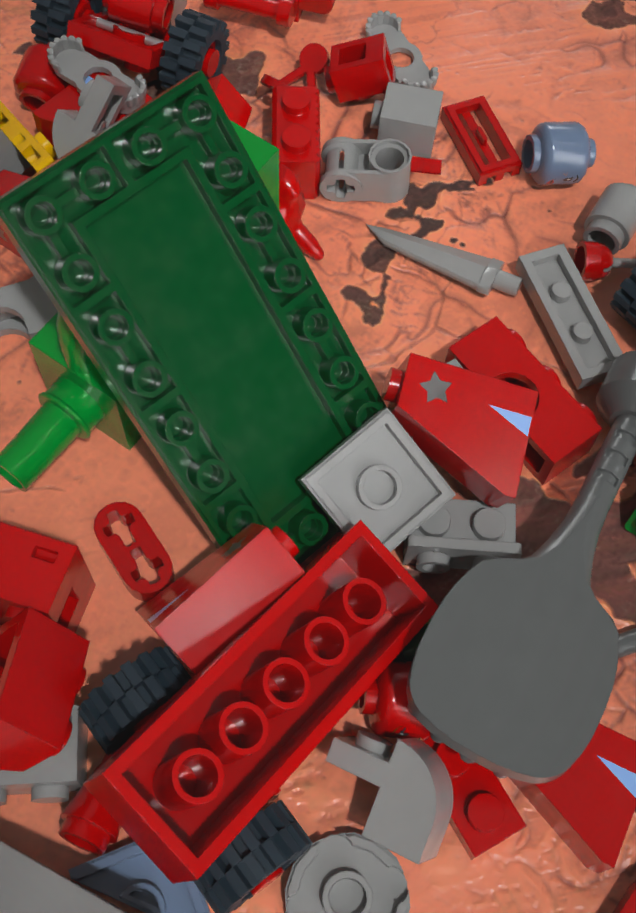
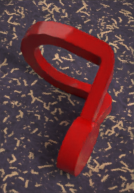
[260,43,330,89]

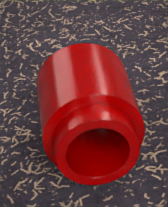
[102,0,175,33]

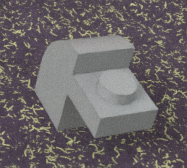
[52,74,132,159]
[325,730,454,865]

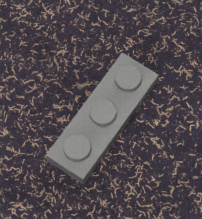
[515,243,623,390]

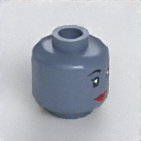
[521,121,596,185]

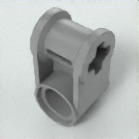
[319,137,412,203]

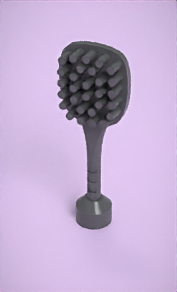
[406,350,636,784]

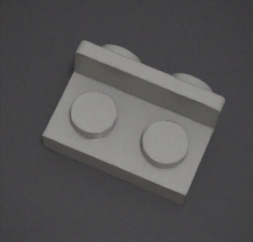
[403,499,522,574]

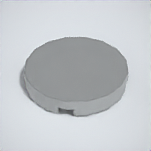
[285,832,410,913]

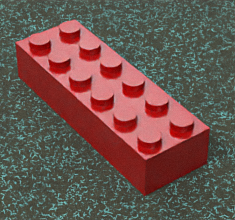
[83,520,439,884]

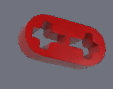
[94,502,175,602]

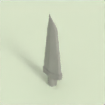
[366,224,523,297]

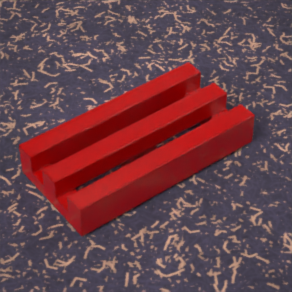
[440,95,523,186]

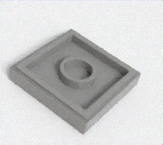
[298,407,456,552]

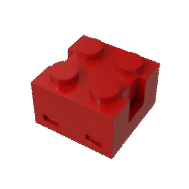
[0,522,96,633]

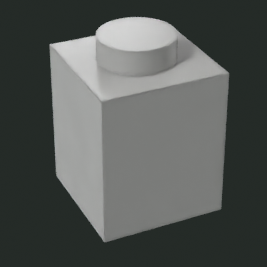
[370,82,443,158]

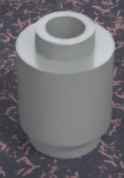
[583,183,636,255]

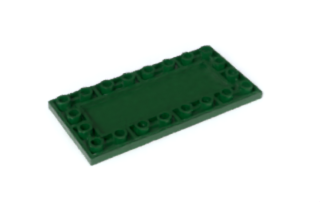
[0,70,386,565]

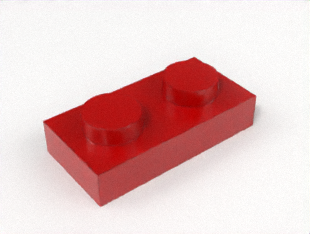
[423,737,527,860]

